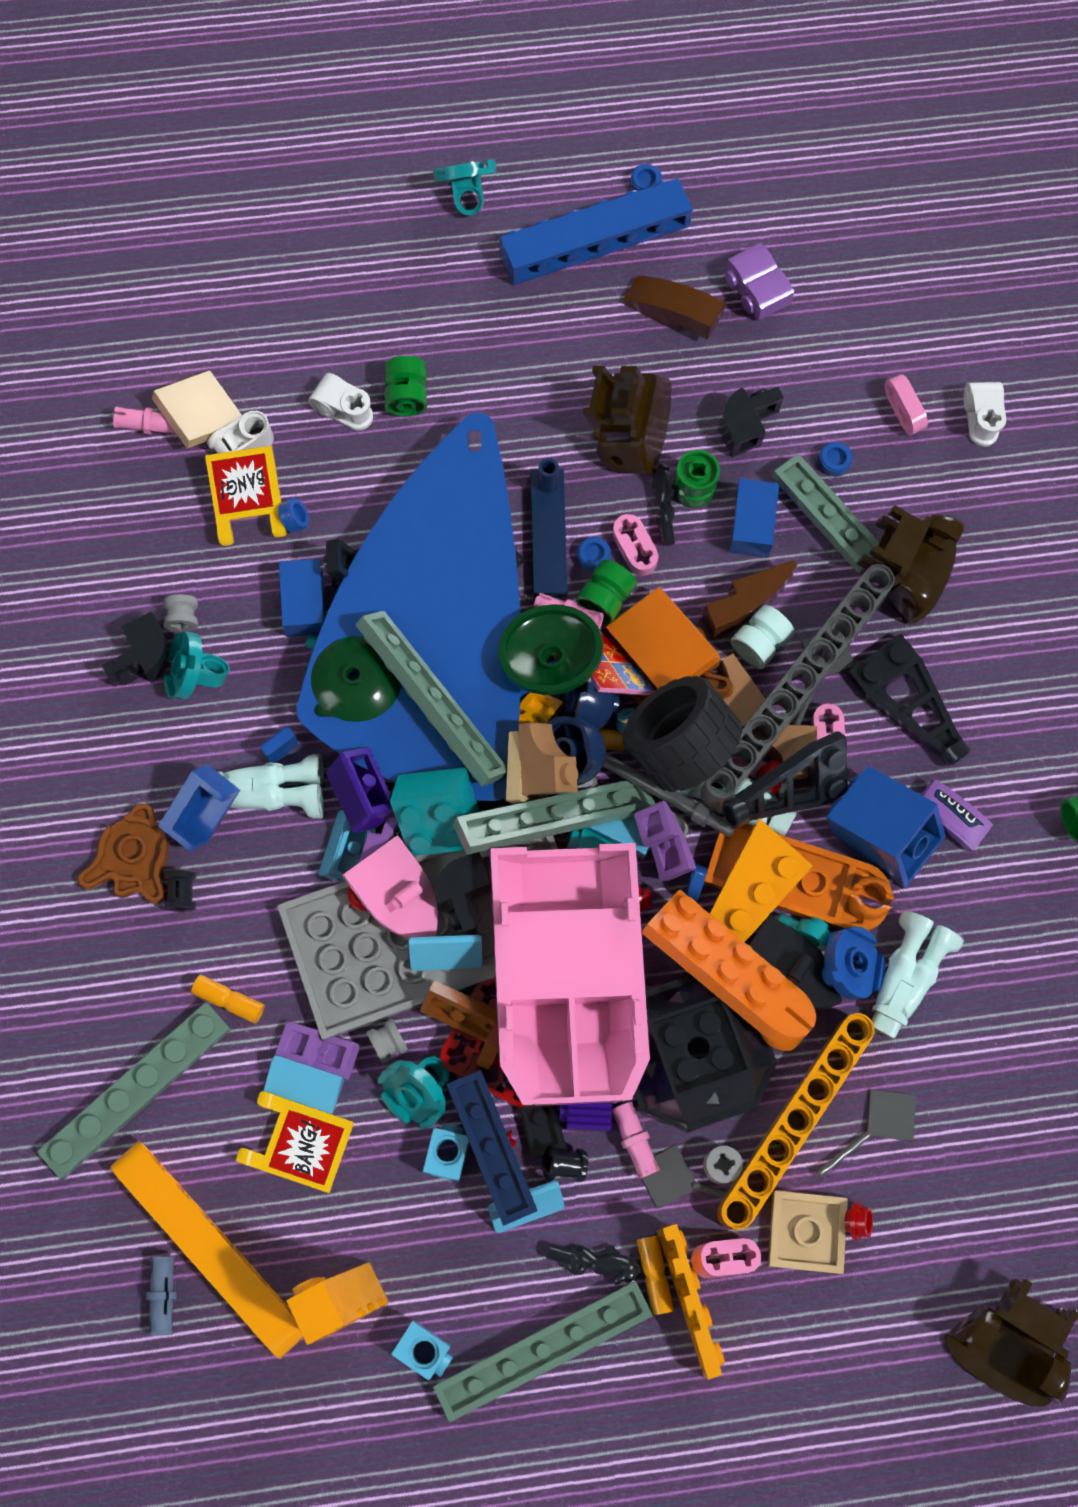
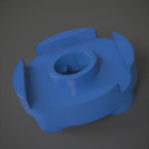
[822,926,886,1000]

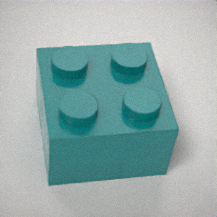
[390,767,480,856]

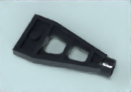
[846,634,971,767]
[722,731,848,829]

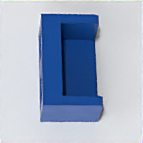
[729,479,779,558]
[279,559,326,637]
[158,765,241,851]

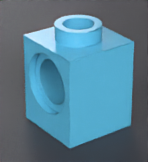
[423,1123,469,1182]
[391,1320,453,1380]

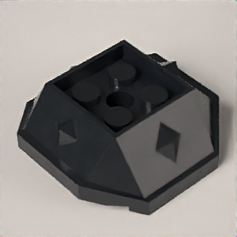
[634,975,777,1133]

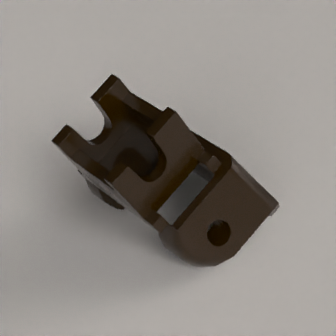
[583,366,671,474]
[856,505,965,624]
[945,1279,1078,1407]

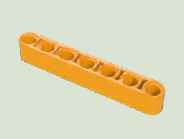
[717,1013,874,1230]
[110,1140,303,1360]

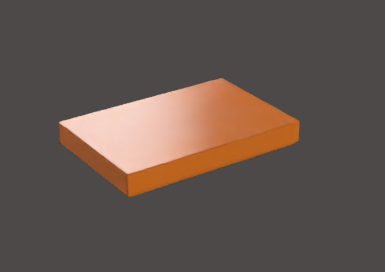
[606,586,721,689]

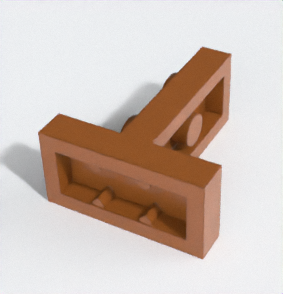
[420,980,499,1070]

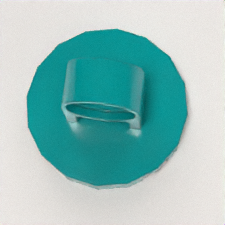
[433,159,497,215]
[164,631,230,700]
[378,1056,449,1129]

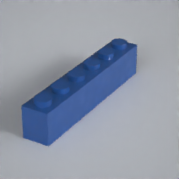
[500,178,693,286]

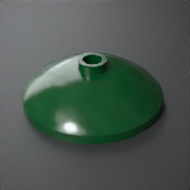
[498,604,603,695]
[303,636,402,722]

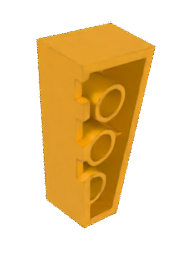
[286,1262,389,1345]

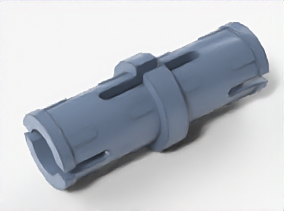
[146,1257,177,1336]

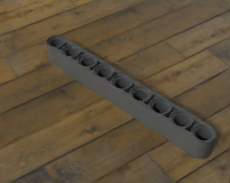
[701,564,895,808]

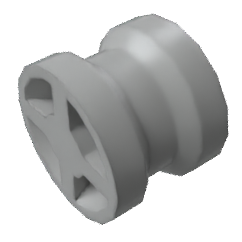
[163,594,198,632]
[366,1018,408,1064]
[703,1146,743,1184]

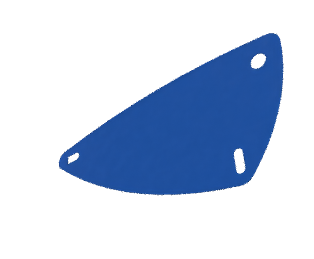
[296,413,521,801]

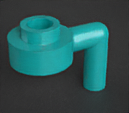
[775,913,831,950]

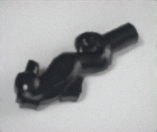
[652,463,676,546]
[546,1244,641,1285]

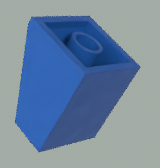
[826,766,946,889]

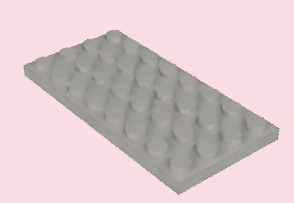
[277,835,558,1041]

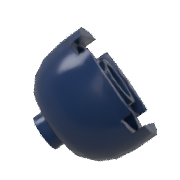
[560,678,619,730]
[546,716,606,786]

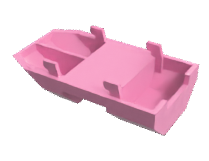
[490,843,650,1106]

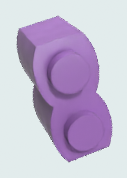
[725,243,794,320]

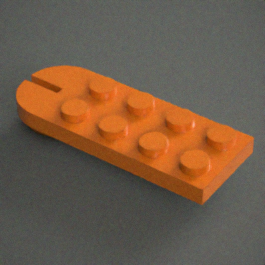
[704,818,894,931]
[641,889,816,1051]

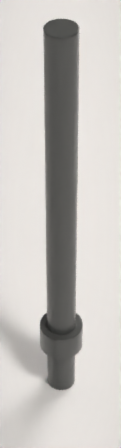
[603,753,735,838]

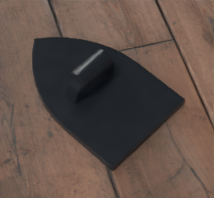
[749,915,842,1009]

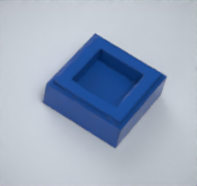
[260,726,299,763]

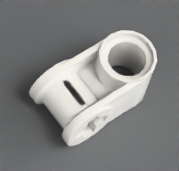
[308,373,373,431]
[964,382,1006,447]
[207,411,274,453]

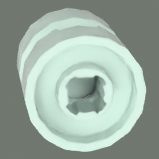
[731,605,795,669]

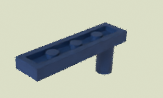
[531,458,568,598]
[446,1070,538,1226]

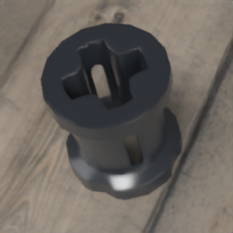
[164,871,196,912]
[542,1146,589,1182]

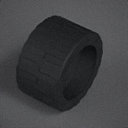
[623,676,742,792]

